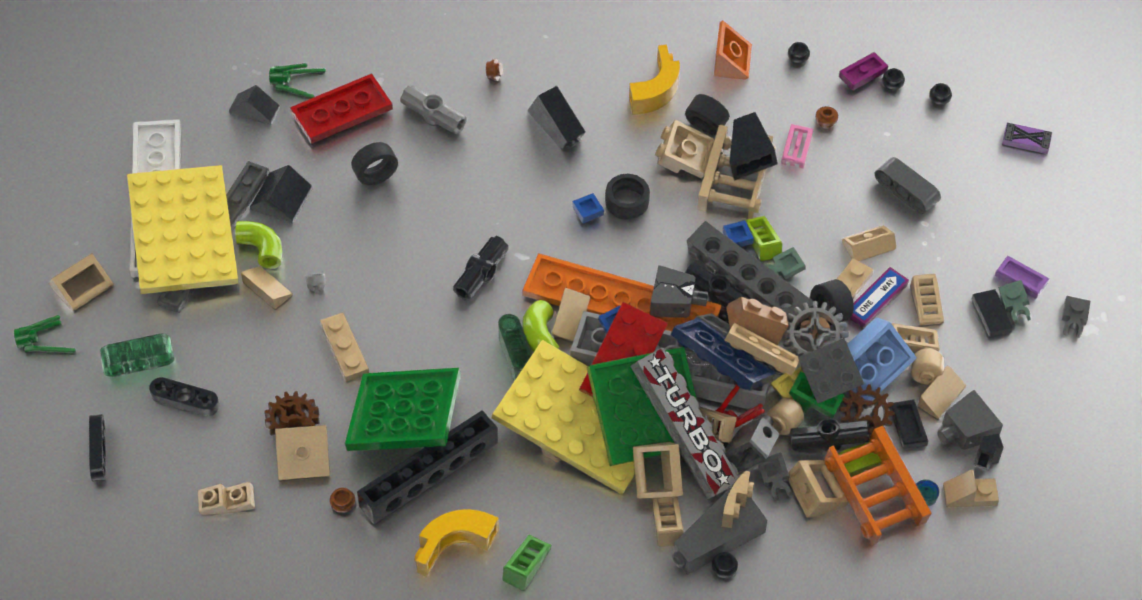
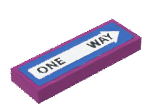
[850,267,909,328]

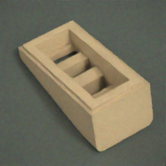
[910,274,944,326]
[891,323,940,353]
[699,407,737,442]
[652,496,683,547]

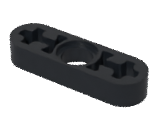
[149,377,219,416]
[89,414,106,482]

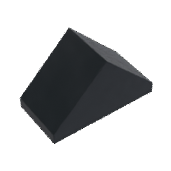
[229,85,280,125]

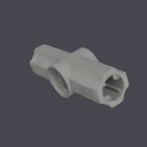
[400,86,467,134]

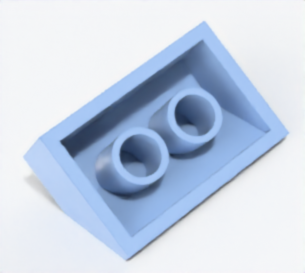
[846,317,917,401]

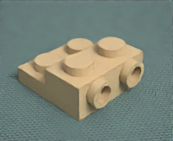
[655,120,715,179]

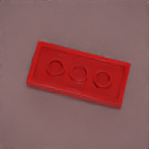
[290,73,393,144]
[579,302,668,398]

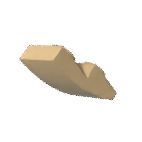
[721,471,754,528]
[198,482,255,515]

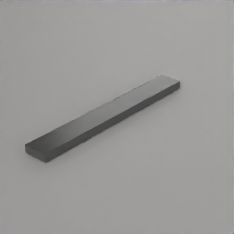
[157,161,270,313]

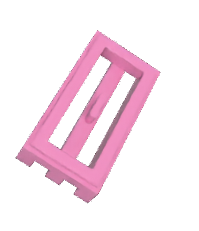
[781,124,813,168]

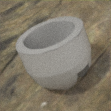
[305,274,326,292]

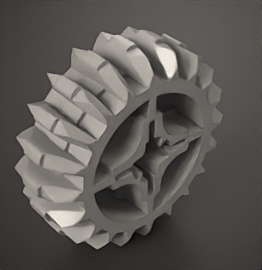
[783,301,849,357]

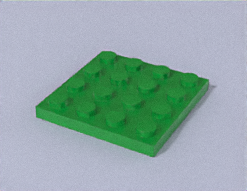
[587,347,697,466]
[345,367,461,451]

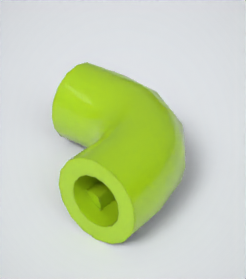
[235,221,283,269]
[522,300,560,353]

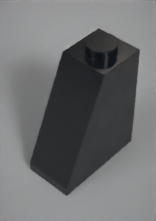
[527,86,586,149]
[729,112,778,181]

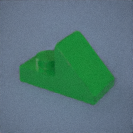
[789,371,845,418]

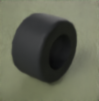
[685,94,730,136]
[809,279,854,326]

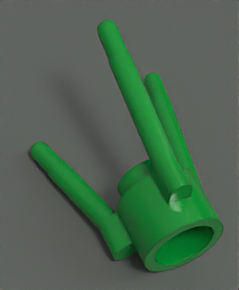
[269,63,326,98]
[14,315,76,353]

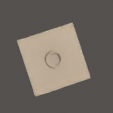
[275,425,330,480]

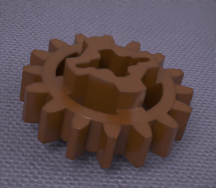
[839,384,895,434]
[264,391,320,436]

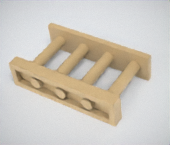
[697,125,776,220]

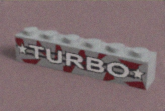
[630,347,738,499]

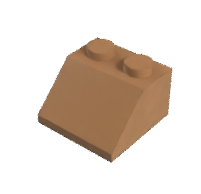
[727,297,789,346]

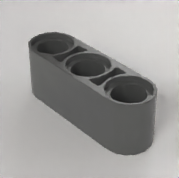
[874,157,941,214]

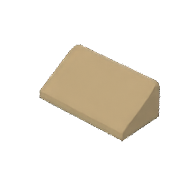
[842,225,896,261]
[241,266,293,309]
[552,288,590,342]
[918,365,966,420]

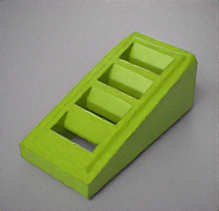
[745,216,782,261]

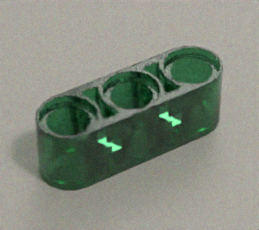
[498,314,532,381]
[100,333,175,377]

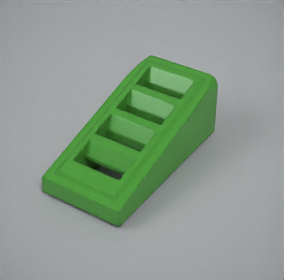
[502,535,552,590]

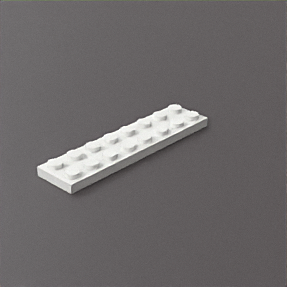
[130,119,181,277]

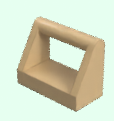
[49,253,114,311]
[633,442,683,499]
[787,460,849,517]

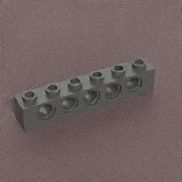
[686,221,813,330]

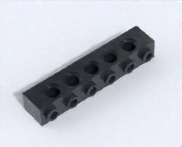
[357,410,498,524]

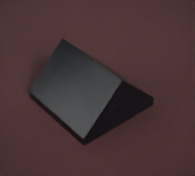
[250,165,313,223]

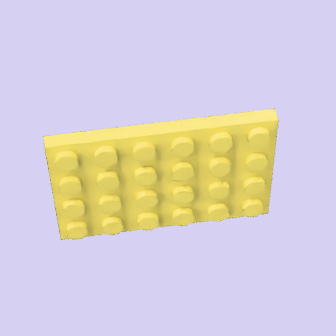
[127,165,238,294]
[491,340,645,495]

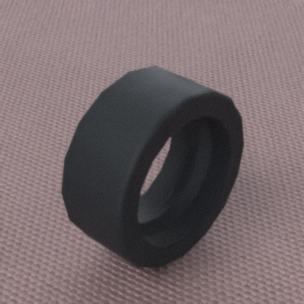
[351,142,398,186]
[605,173,650,219]

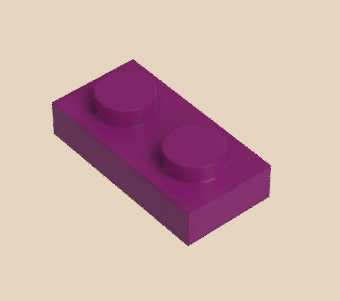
[839,52,888,91]

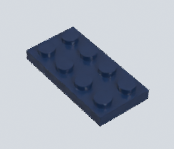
[670,318,776,391]

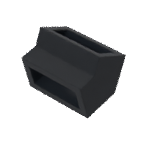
[974,434,1004,471]

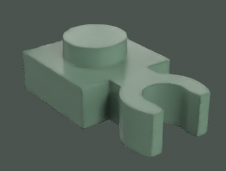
[766,247,806,280]
[998,280,1031,325]

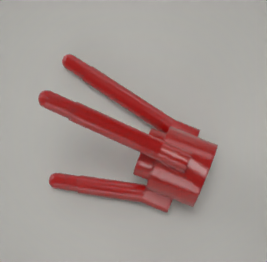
[712,384,765,432]

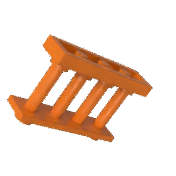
[825,426,932,545]

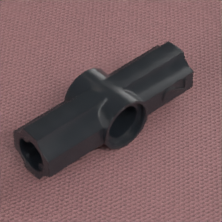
[453,236,508,301]
[685,263,752,308]
[791,418,869,452]

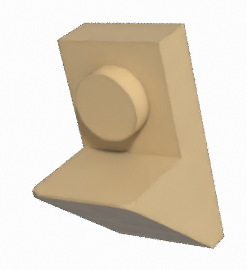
[943,470,999,507]

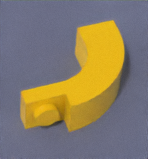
[629,44,680,115]
[414,509,499,577]

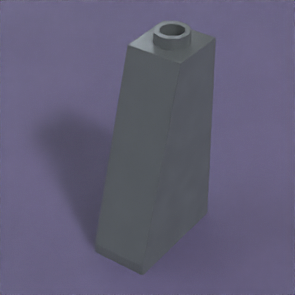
[672,484,767,575]

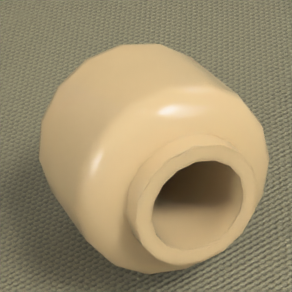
[911,348,944,385]
[767,398,804,435]

